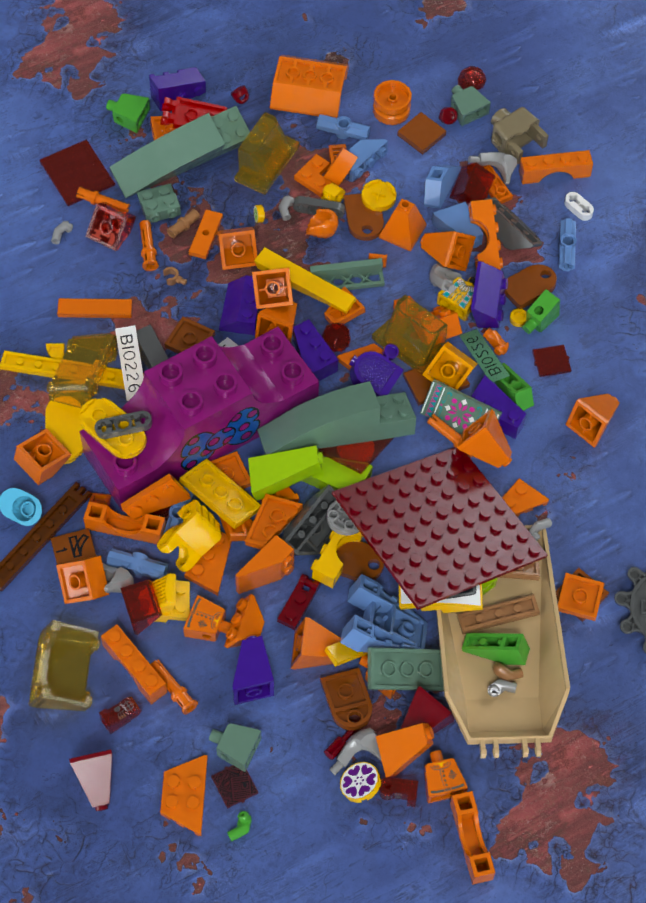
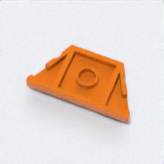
[160,755,208,836]

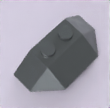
[484,197,543,250]
[282,485,336,556]

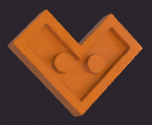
[294,154,332,197]

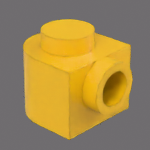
[321,183,345,202]

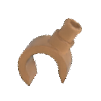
[163,267,187,285]

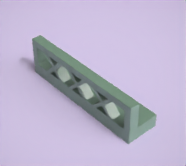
[310,258,385,290]

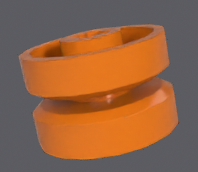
[373,80,412,125]

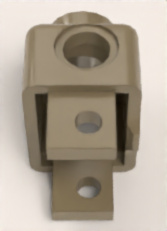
[491,107,549,164]

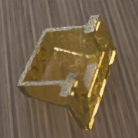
[235,112,300,195]
[372,295,448,378]

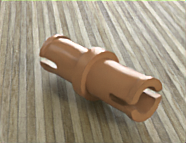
[167,209,200,239]

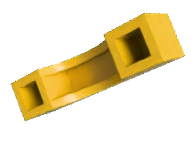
[311,530,363,589]

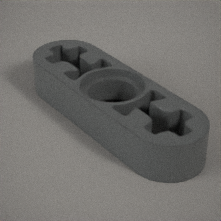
[293,196,345,219]
[94,411,153,439]

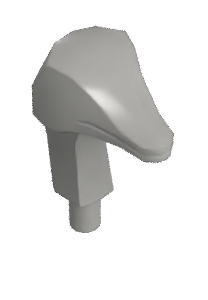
[468,152,517,185]
[429,263,462,293]
[103,563,134,594]
[329,728,382,775]

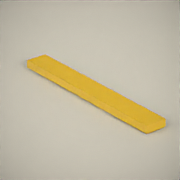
[0,350,144,390]

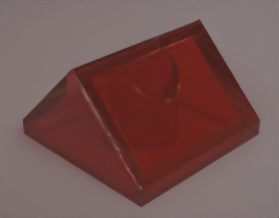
[450,162,495,203]
[120,580,162,635]

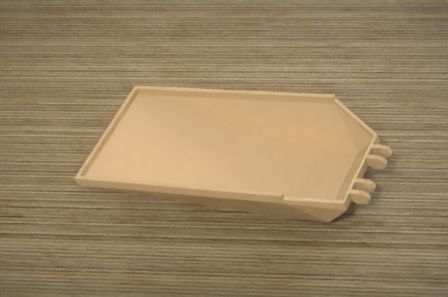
[436,525,570,759]

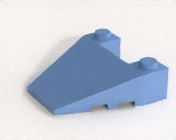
[340,574,428,652]

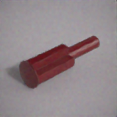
[324,730,356,760]

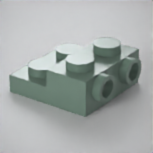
[137,183,181,223]

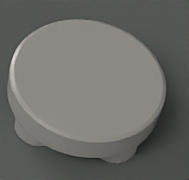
[326,500,360,536]

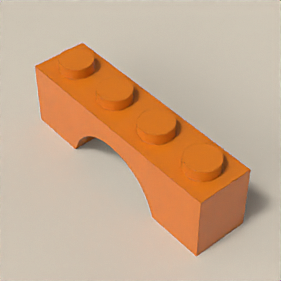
[519,150,593,184]
[468,199,503,271]
[83,501,166,544]
[101,624,168,704]
[450,791,495,885]

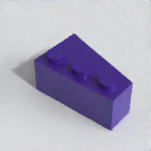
[149,67,206,111]
[293,319,338,381]
[471,375,526,439]

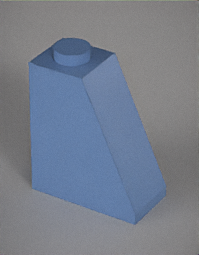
[432,202,483,248]

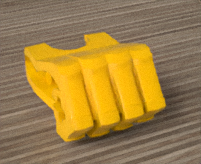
[157,499,222,572]

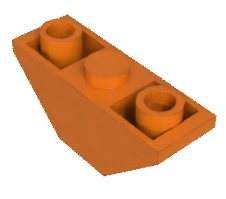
[224,594,265,648]

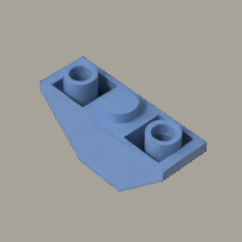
[349,139,388,182]
[424,164,461,209]

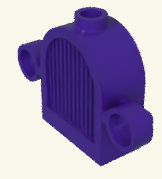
[349,344,404,397]

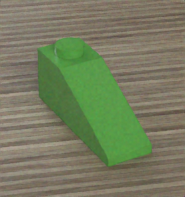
[495,363,534,411]
[462,633,530,665]

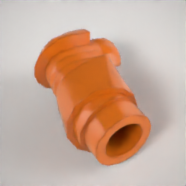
[483,328,509,356]

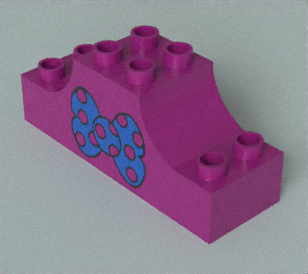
[79,327,319,511]

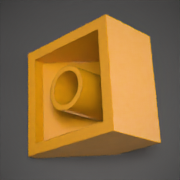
[422,342,478,390]

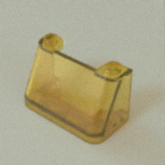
[47,333,118,408]
[29,620,100,711]

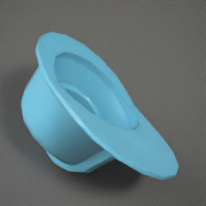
[0,488,42,526]

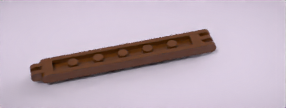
[0,482,92,592]

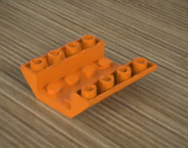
[270,55,349,118]

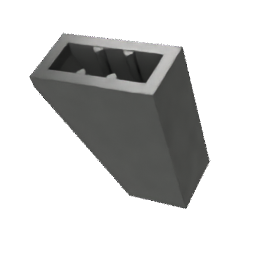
[136,324,168,369]

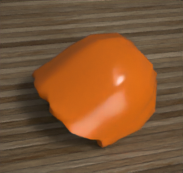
[306,209,339,239]

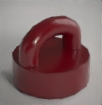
[231,85,249,104]
[439,107,457,125]

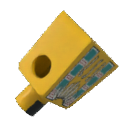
[437,277,475,321]

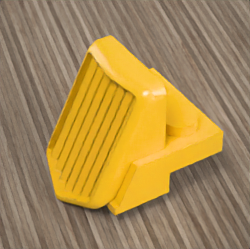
[137,573,190,623]

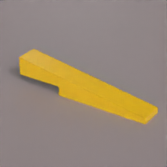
[254,247,356,314]

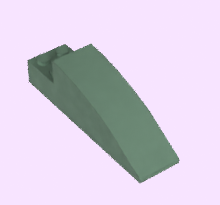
[109,106,252,199]
[257,381,416,455]

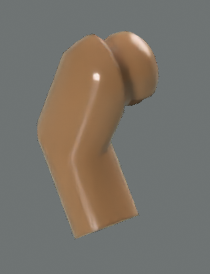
[493,662,524,681]

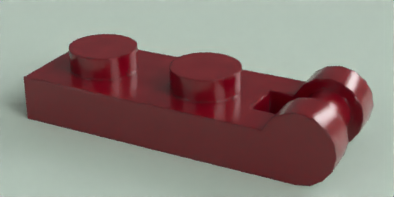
[277,574,321,630]

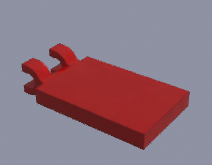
[160,97,227,129]

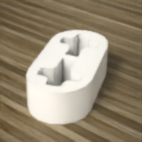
[564,192,594,221]

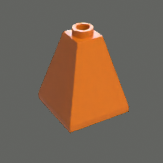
[379,199,427,252]
[420,231,476,272]
[252,268,294,309]
[255,301,297,343]
[565,394,620,448]
[457,409,512,468]
[290,617,341,670]

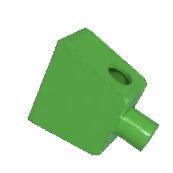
[106,94,150,133]
[522,289,560,334]

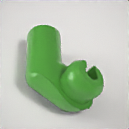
[227,811,252,842]

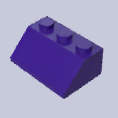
[471,261,508,328]
[219,275,260,335]

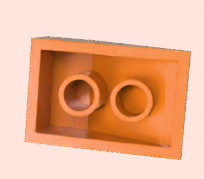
[235,535,294,594]

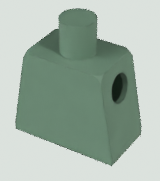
[451,85,491,126]
[209,723,262,772]

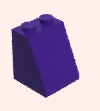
[232,636,274,705]

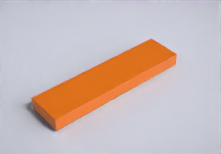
[57,298,132,318]

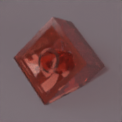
[85,202,136,251]

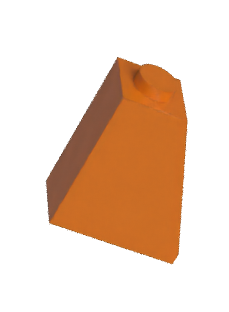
[376,723,434,777]

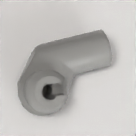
[278,195,295,221]
[51,221,73,244]
[528,518,552,541]
[488,679,517,697]

